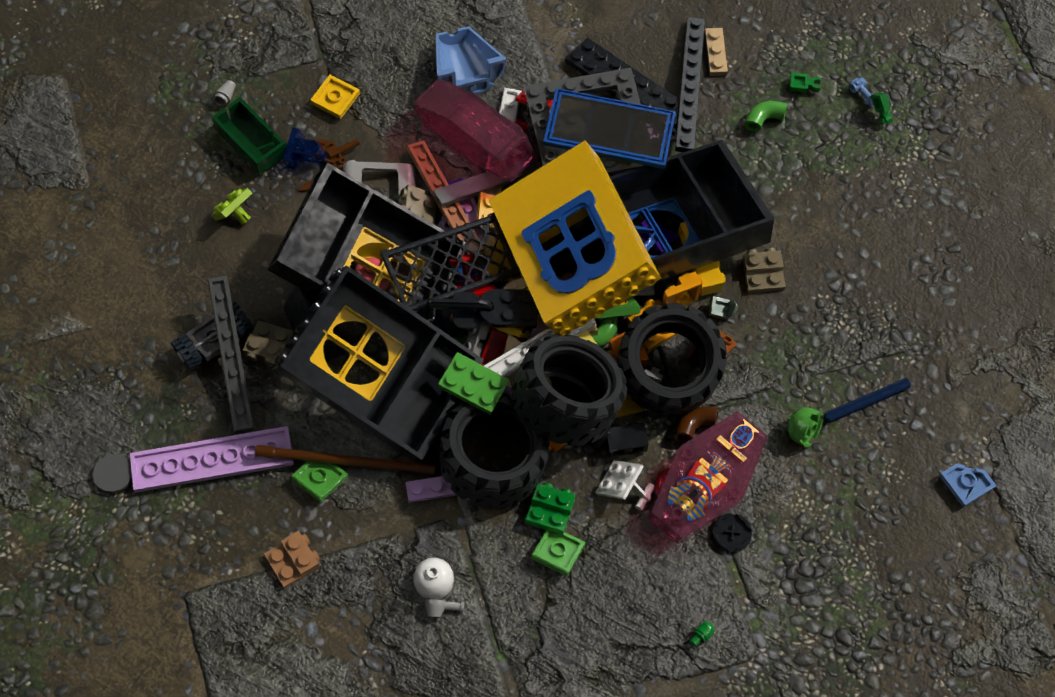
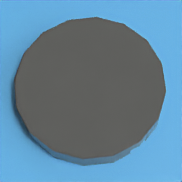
[93,454,132,494]

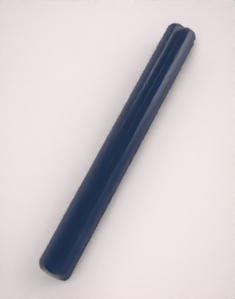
[824,378,911,423]

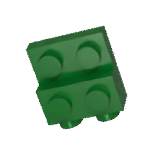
[525,483,576,535]

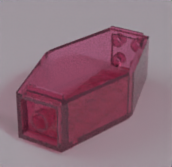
[413,78,537,182]

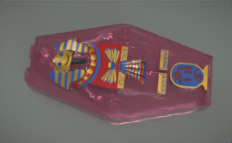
[647,411,768,544]

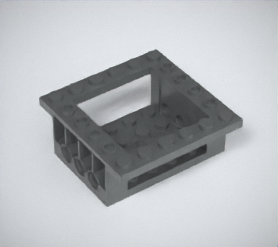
[524,68,655,175]

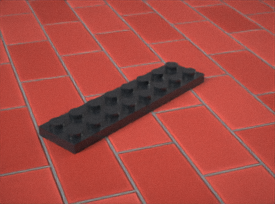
[565,38,680,137]

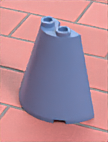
[436,26,506,97]

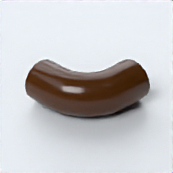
[674,406,719,444]

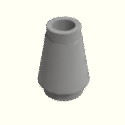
[213,80,236,106]

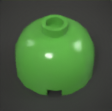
[787,407,823,448]

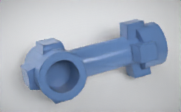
[849,77,874,107]

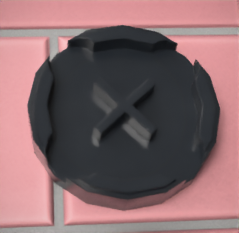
[712,513,752,553]

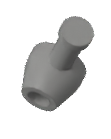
[425,599,464,618]

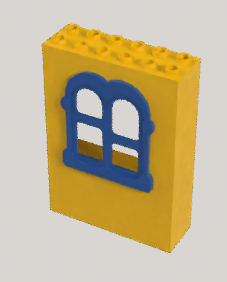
[489,140,661,336]

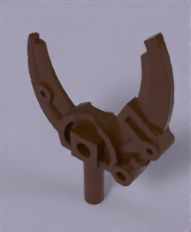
[296,138,360,192]

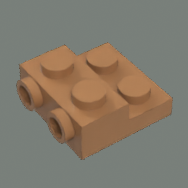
[264,530,321,589]

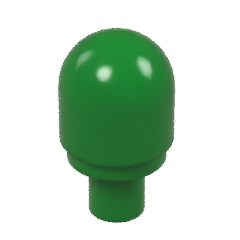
[690,621,715,647]

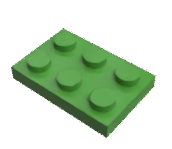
[438,352,510,415]

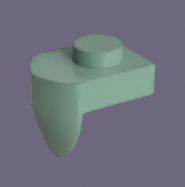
[708,296,738,320]

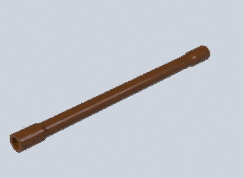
[255,445,435,475]

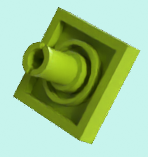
[211,188,252,225]

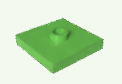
[291,451,348,503]
[531,530,586,576]

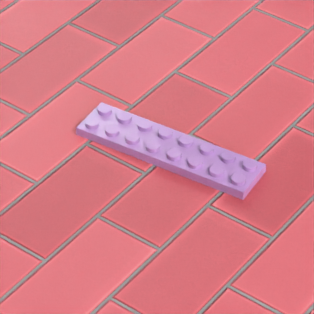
[130,426,294,493]

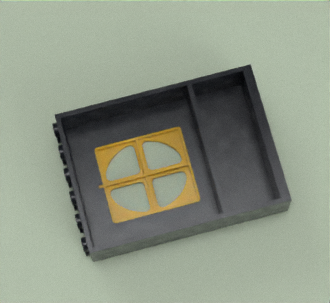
[267,163,466,324]
[274,266,484,460]

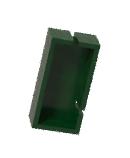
[211,97,288,175]

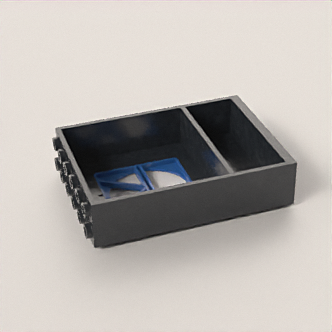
[584,139,774,282]

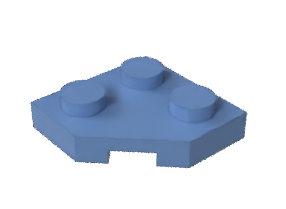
[939,464,996,508]

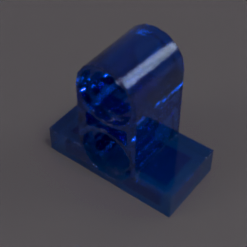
[282,128,326,169]

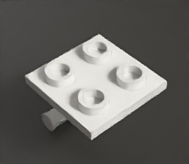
[595,460,654,511]

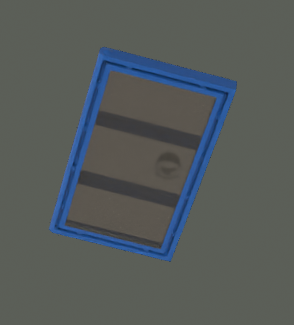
[543,88,676,169]

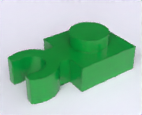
[789,72,821,93]
[871,92,893,124]

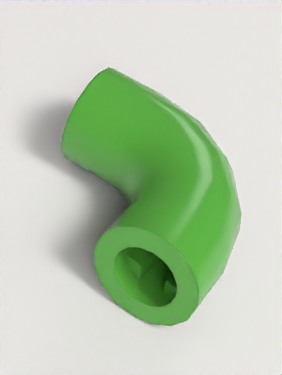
[744,101,788,132]
[592,316,618,347]

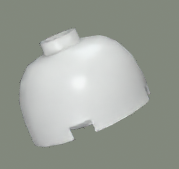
[413,557,454,600]

